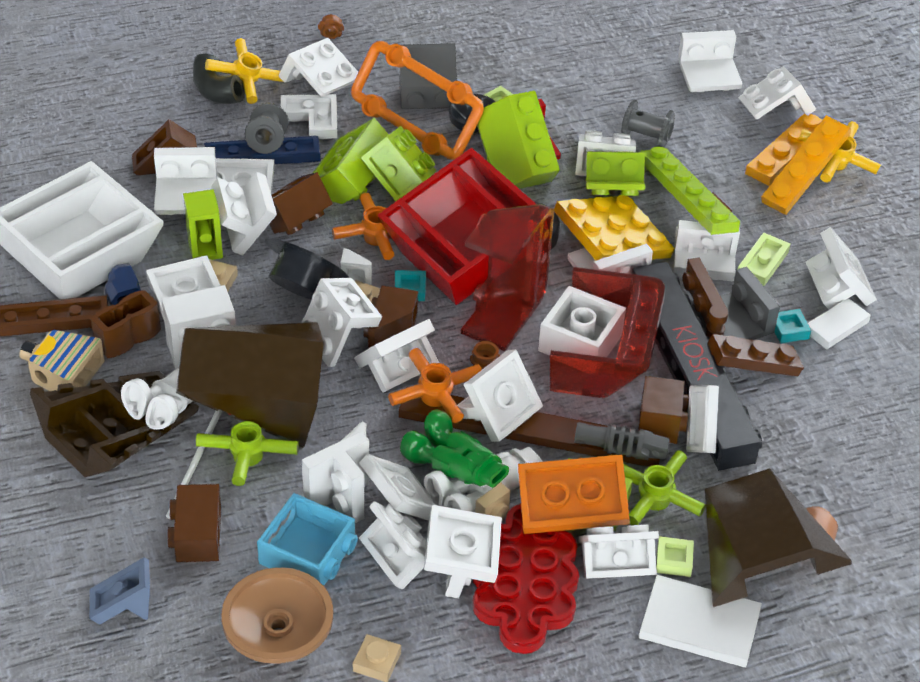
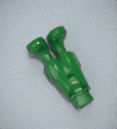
[400,409,509,488]

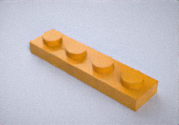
[745,113,823,186]
[761,115,851,215]

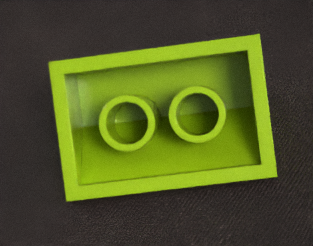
[477,90,560,189]
[313,118,389,204]

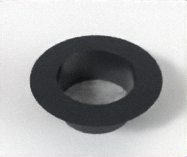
[265,238,349,300]

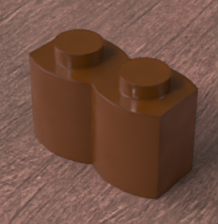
[91,290,161,358]

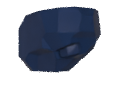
[104,263,141,306]

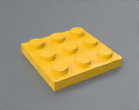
[553,195,675,261]

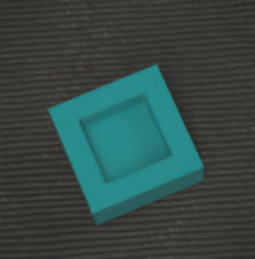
[395,270,426,301]
[774,309,811,343]

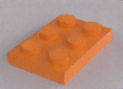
[518,454,630,534]

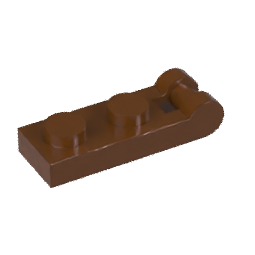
[682,257,729,338]

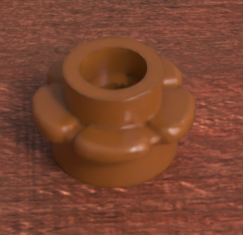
[318,14,344,39]
[470,341,500,369]

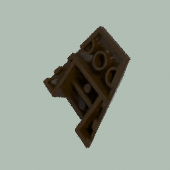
[176,322,324,448]
[30,371,199,477]
[704,468,852,607]

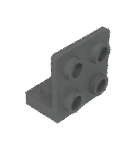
[691,266,780,340]

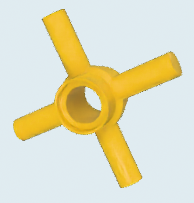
[205,38,283,104]
[798,121,881,183]

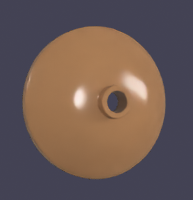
[221,568,333,663]

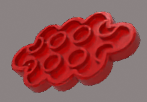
[472,503,580,654]

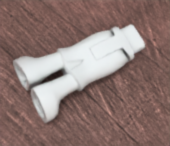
[121,367,193,429]
[424,447,542,512]

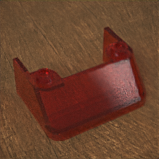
[461,204,554,351]
[550,267,665,398]

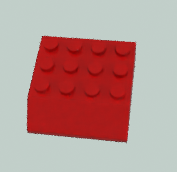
[377,147,551,305]

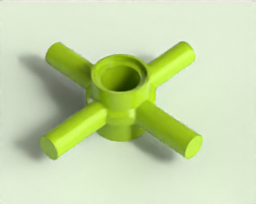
[196,421,299,486]
[623,450,706,526]

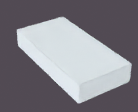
[808,298,871,349]
[686,385,719,453]

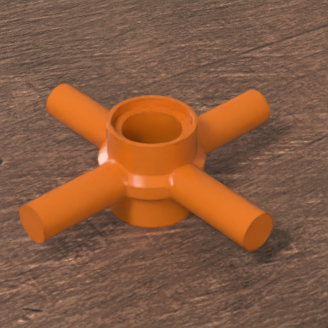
[332,193,395,260]
[388,348,482,423]

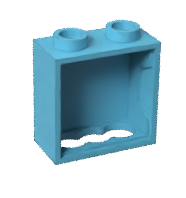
[257,493,358,586]

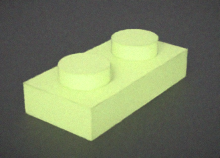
[738,233,791,286]

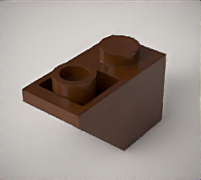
[363,285,418,349]

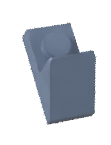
[89,557,150,625]

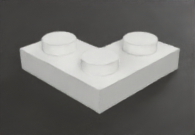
[281,94,337,139]

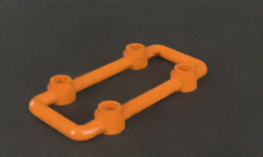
[351,41,484,160]

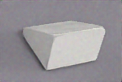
[341,248,372,285]

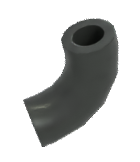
[193,53,245,104]

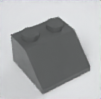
[399,43,457,109]

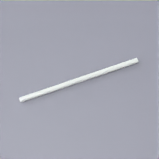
[166,409,222,519]

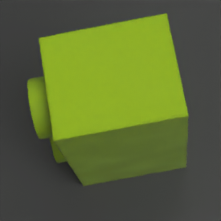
[183,189,223,260]

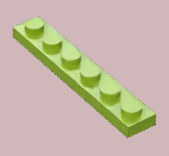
[640,146,740,235]

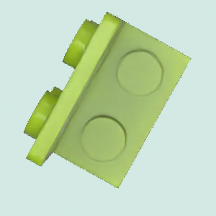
[361,126,436,201]
[586,151,645,196]

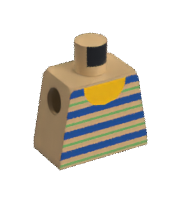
[20,330,105,391]

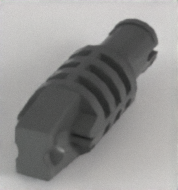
[574,422,669,460]

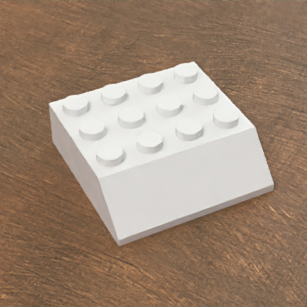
[0,161,163,300]

